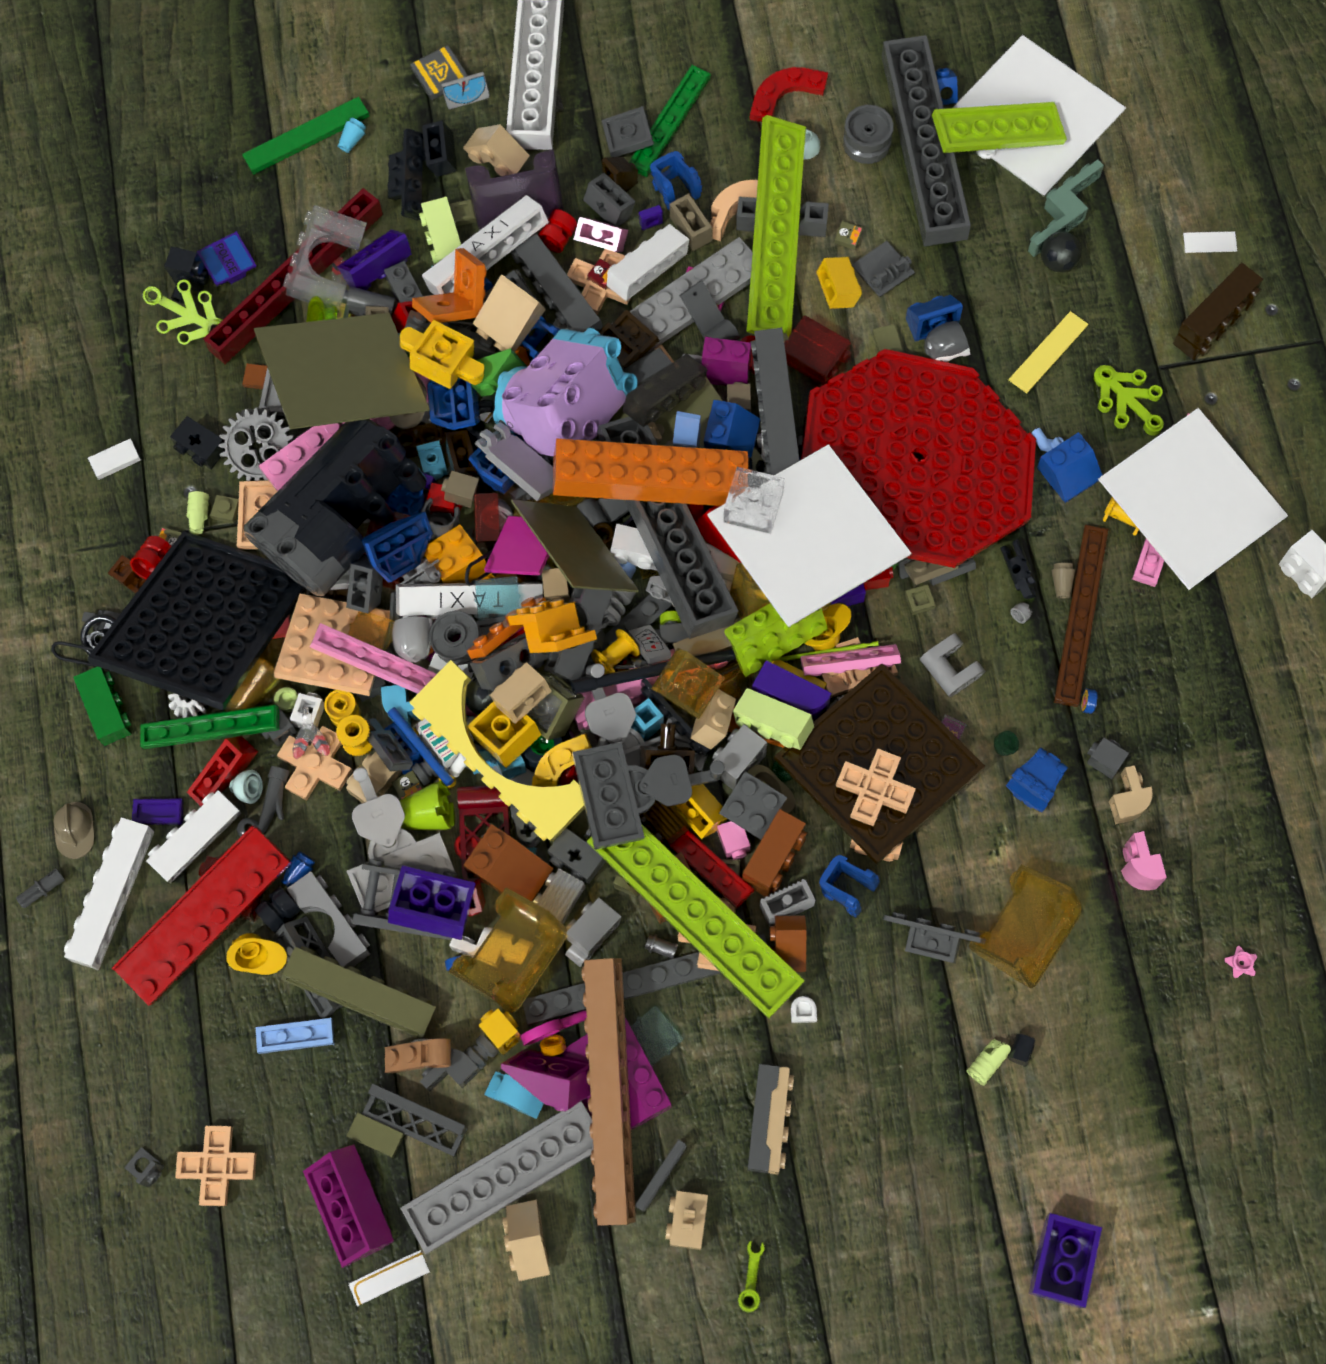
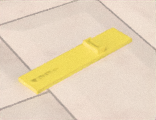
[1009,311,1089,393]

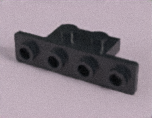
[387,128,424,220]
[640,678,710,756]

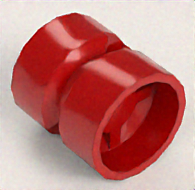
[538,209,578,253]
[130,536,172,579]

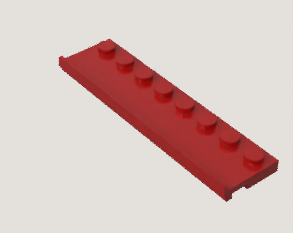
[112,825,292,1006]

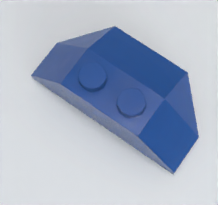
[427,378,480,430]
[469,434,526,494]
[362,512,433,582]

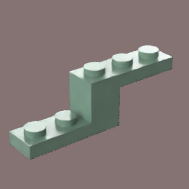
[1028,160,1104,257]

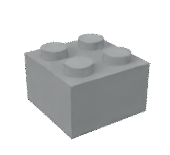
[712,724,767,790]

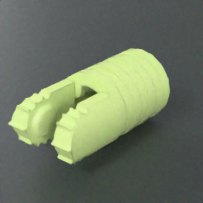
[186,491,210,536]
[966,1039,1011,1086]

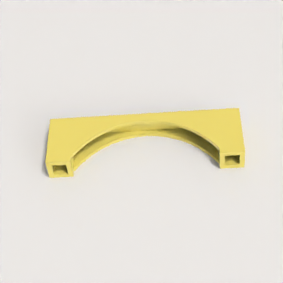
[409,660,585,841]

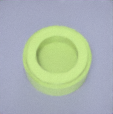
[274,687,298,712]

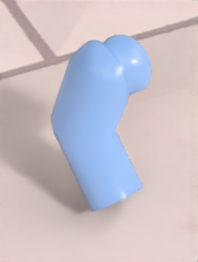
[1031,428,1064,452]

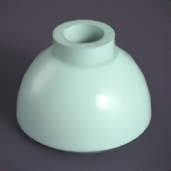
[804,129,820,160]
[229,770,263,804]

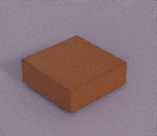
[242,364,267,389]

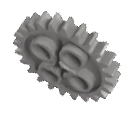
[218,407,295,481]

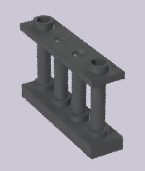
[352,859,463,940]

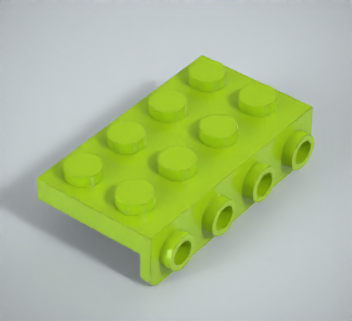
[724,603,828,677]

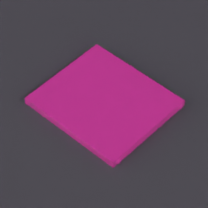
[484,516,549,575]

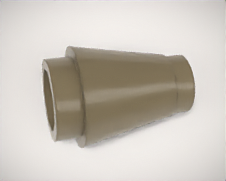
[1051,563,1075,599]

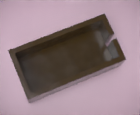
[1173,262,1263,360]

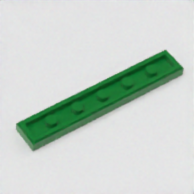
[629,65,711,178]
[242,96,370,175]
[140,705,279,749]

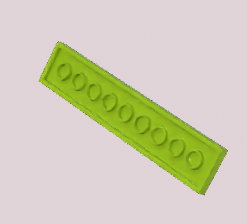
[747,115,806,340]
[587,824,805,1019]

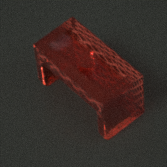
[474,493,500,541]

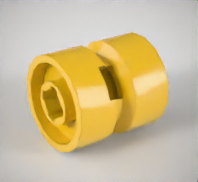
[324,690,361,726]

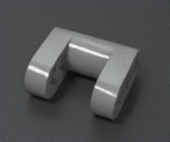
[920,633,985,697]

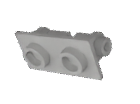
[400,559,441,584]

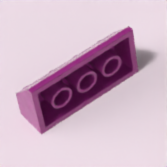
[303,1145,394,1268]

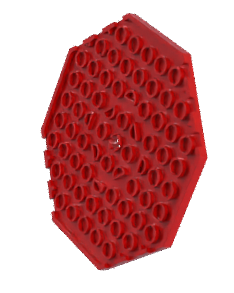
[800,349,1036,568]

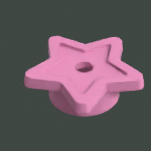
[1225,946,1257,978]

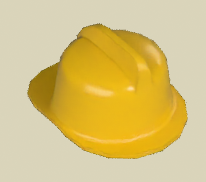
[804,603,851,651]
[226,933,287,975]

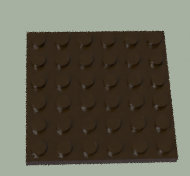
[774,664,985,864]

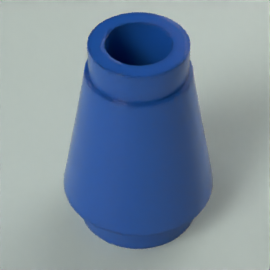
[281,851,315,887]

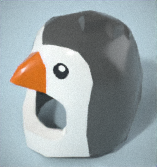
[924,321,971,362]

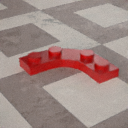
[750,67,828,122]

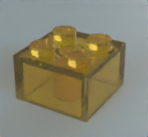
[651,648,725,719]

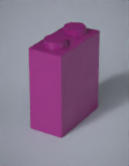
[702,337,751,386]

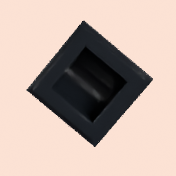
[1008,1034,1035,1067]

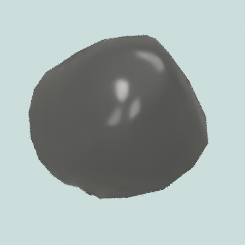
[421,498,460,544]

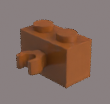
[770,916,806,972]

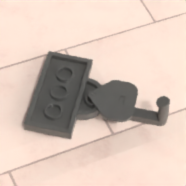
[572,742,725,850]

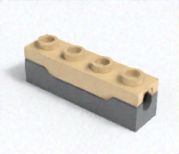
[747,1064,794,1175]

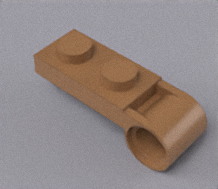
[385,1039,451,1073]

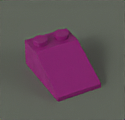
[501,1048,591,1111]

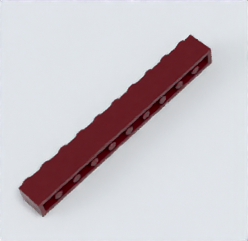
[203,188,383,365]

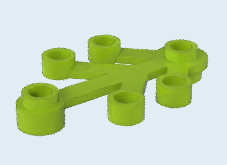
[143,279,222,345]
[1094,365,1164,436]

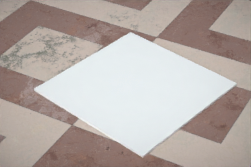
[953,35,1126,196]
[1098,408,1288,590]
[707,444,912,627]

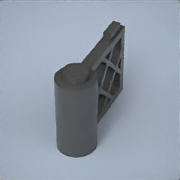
[342,286,395,318]

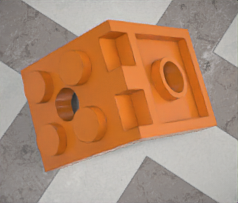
[412,248,487,323]

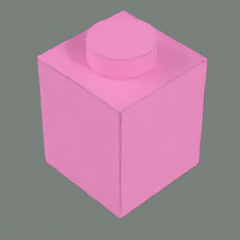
[717,821,750,860]

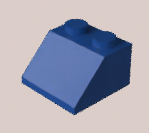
[906,295,963,342]
[704,400,760,458]
[1037,432,1102,503]

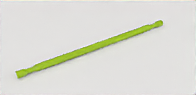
[778,641,879,661]

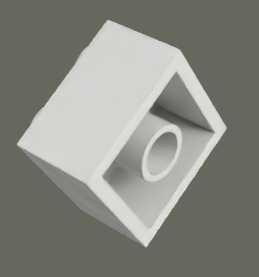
[1279,530,1326,598]

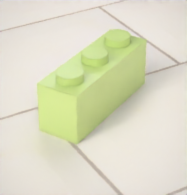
[419,197,461,264]
[733,688,814,750]

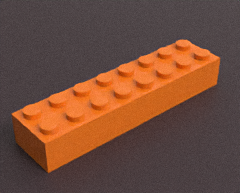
[553,438,749,506]

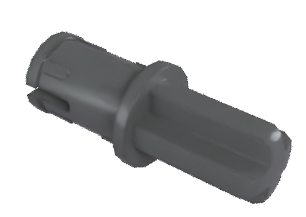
[16,868,65,908]

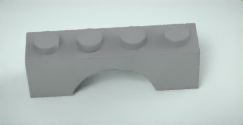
[287,871,371,969]

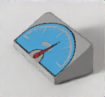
[441,72,489,109]

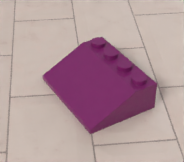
[558,1018,672,1130]

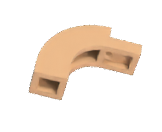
[710,180,758,241]

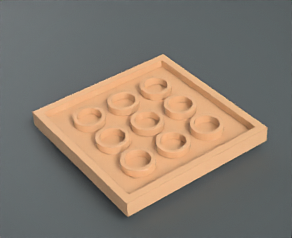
[274,594,390,696]

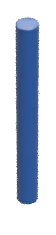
[388,707,454,786]

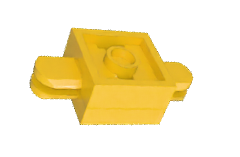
[400,320,484,390]

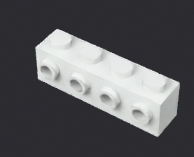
[606,224,689,301]
[146,790,242,884]

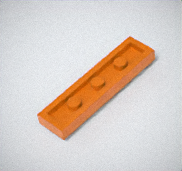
[467,597,546,659]

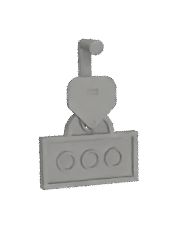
[585,663,660,766]
[347,766,456,913]

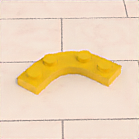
[532,733,592,787]

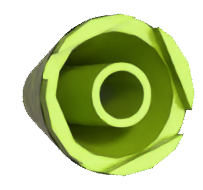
[399,781,455,830]

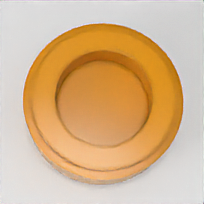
[540,1035,566,1057]

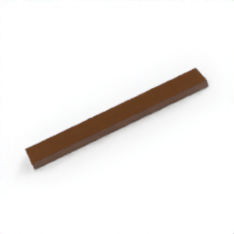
[1053,525,1108,707]

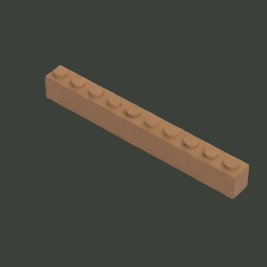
[582,958,636,1225]

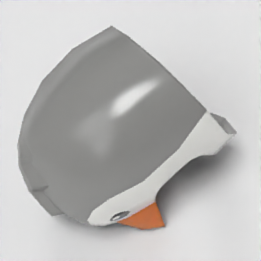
[392,616,434,663]

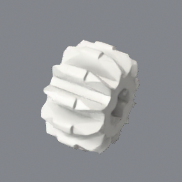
[168,693,206,718]

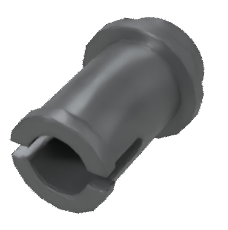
[645,934,678,959]

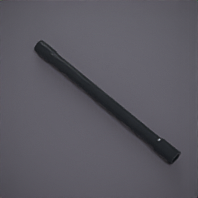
[571,648,737,695]

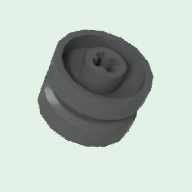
[843,105,893,164]

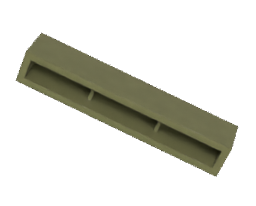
[281,946,436,1039]

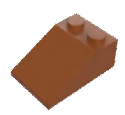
[463,824,554,910]

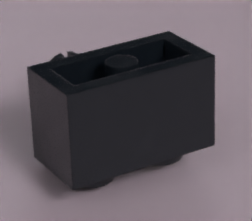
[422,120,457,177]
[164,246,209,304]

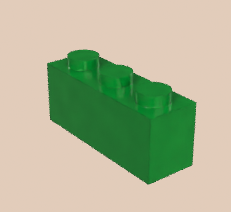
[73,666,132,746]

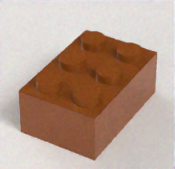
[742,809,807,897]

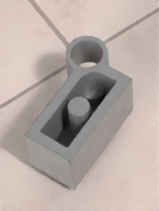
[565,898,622,968]

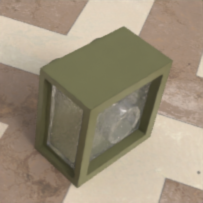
[527,670,585,740]

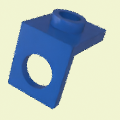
[935,68,958,105]

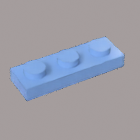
[256,1018,335,1054]

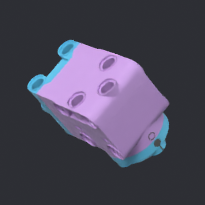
[493,328,638,457]

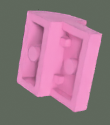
[1121,831,1167,890]

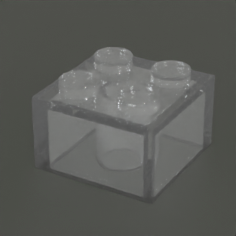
[723,467,785,534]

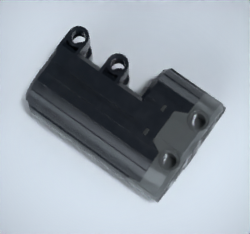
[244,419,427,596]

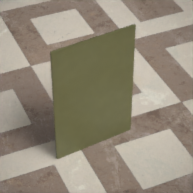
[511,500,639,592]

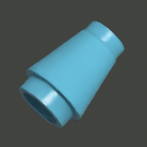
[337,118,366,153]

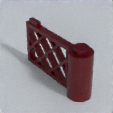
[457,785,510,883]

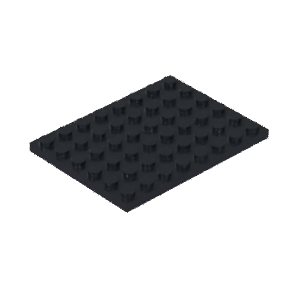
[88,531,306,710]

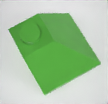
[472,348,528,397]

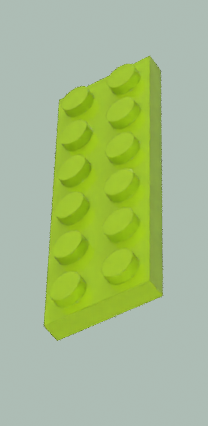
[932,102,1067,153]

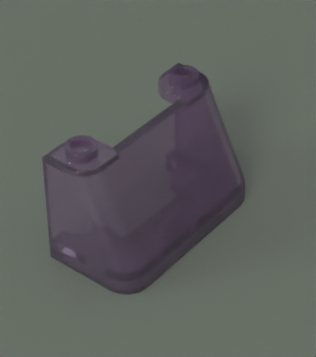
[465,150,564,230]

